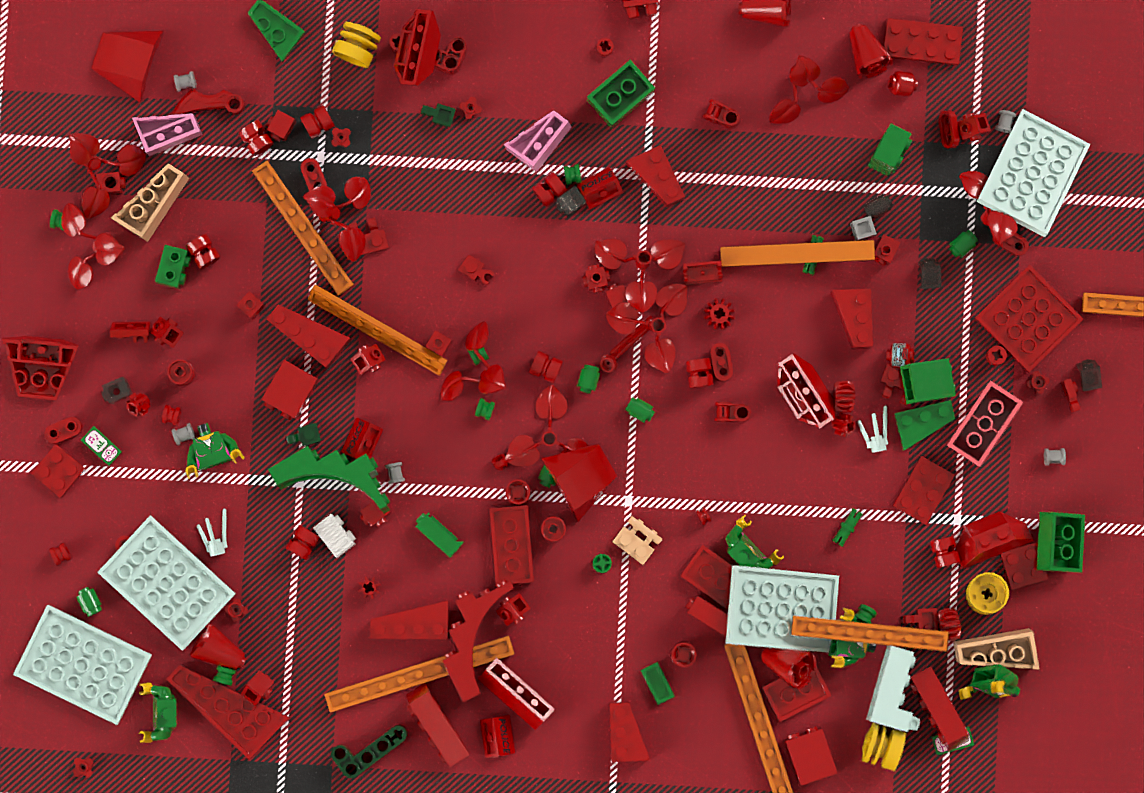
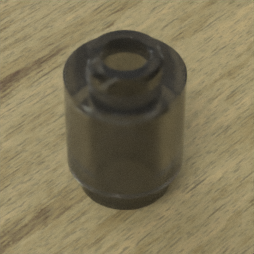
[863,194,893,219]

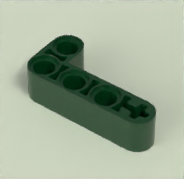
[331,725,408,778]

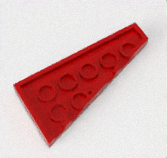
[166,665,290,760]

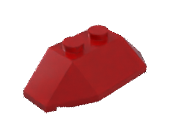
[394,9,441,86]
[777,353,835,428]
[955,511,1034,569]

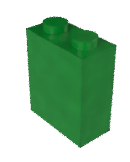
[900,358,956,404]

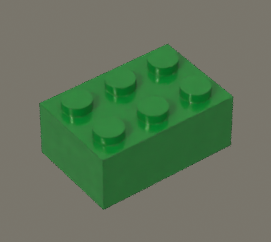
[587,60,655,129]
[868,123,912,176]
[1037,512,1085,573]

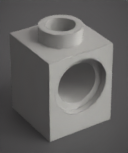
[850,216,876,241]

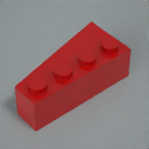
[266,304,351,369]
[370,600,449,639]
[406,682,470,767]

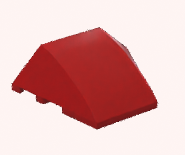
[92,31,163,103]
[2,336,79,400]
[541,444,617,522]

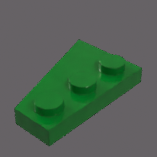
[248,0,305,62]
[894,400,955,451]

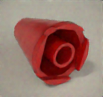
[738,0,791,27]
[849,24,893,79]
[190,623,246,670]
[761,647,816,689]

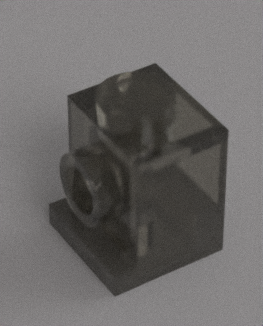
[101,377,133,404]

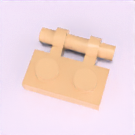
[613,516,662,565]

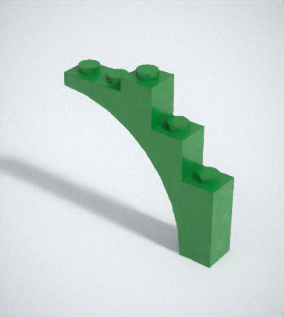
[268,446,390,514]

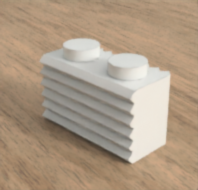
[313,514,356,558]

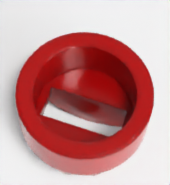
[491,454,508,470]

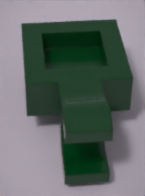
[421,104,456,128]
[286,423,321,447]

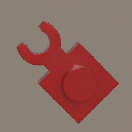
[458,254,494,285]
[1060,378,1081,413]

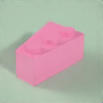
[504,110,571,172]
[132,114,202,156]

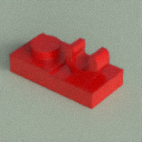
[110,322,151,343]

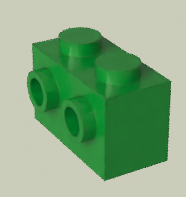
[155,245,191,289]

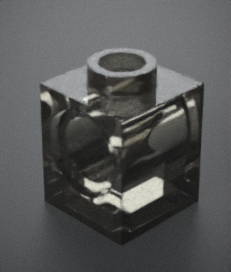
[556,186,586,217]

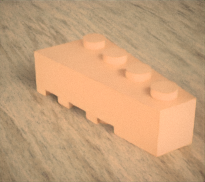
[111,164,189,242]
[953,628,1039,669]

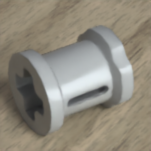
[174,71,197,92]
[995,110,1016,133]
[171,423,196,446]
[1044,448,1066,466]
[385,462,405,484]

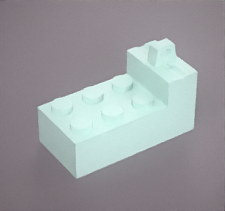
[866,645,920,732]

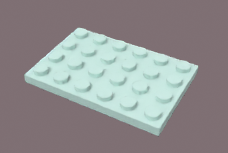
[977,109,1090,237]
[97,515,236,651]
[726,565,839,652]
[13,605,152,725]

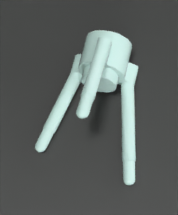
[857,406,888,453]
[197,508,228,557]

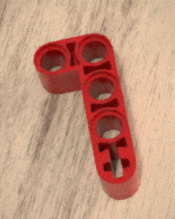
[389,33,467,75]

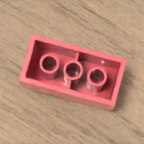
[947,381,1023,467]

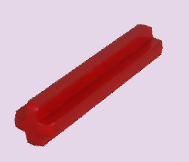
[610,316,653,359]

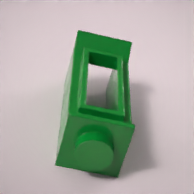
[415,512,464,558]

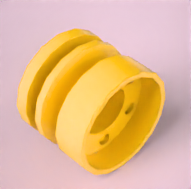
[332,22,381,68]
[966,572,1009,615]
[862,723,906,771]

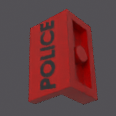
[576,167,623,210]
[341,417,383,459]
[480,715,515,758]

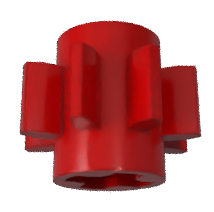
[126,393,151,417]
[832,413,856,437]
[358,576,381,599]

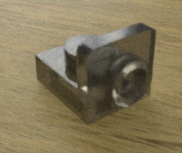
[919,258,942,289]
[1077,359,1102,391]

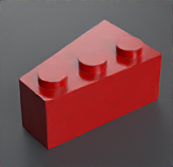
[626,145,685,208]
[831,289,873,349]
[609,702,650,762]

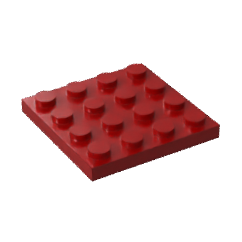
[974,265,1083,373]

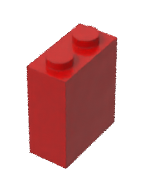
[261,360,319,420]
[685,596,728,637]
[784,726,838,786]

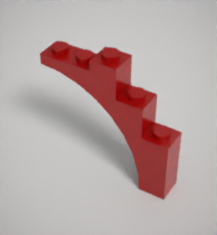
[442,580,514,702]

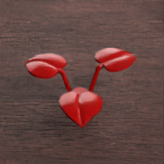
[769,55,849,124]
[69,133,146,219]
[959,171,1018,245]
[303,177,371,262]
[61,203,125,290]
[594,239,685,313]
[606,284,687,373]
[441,321,506,402]
[505,385,588,467]

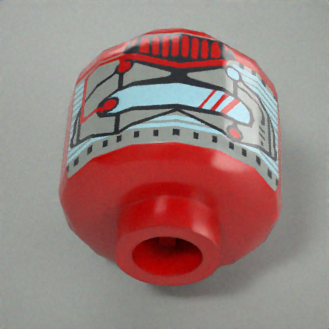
[886,343,915,368]

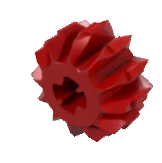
[703,298,735,330]
[832,380,855,413]
[937,608,962,641]

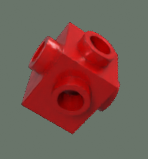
[957,113,991,142]
[582,264,611,293]
[150,316,184,348]
[351,344,386,375]
[496,593,531,626]

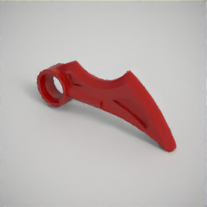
[171,88,245,115]

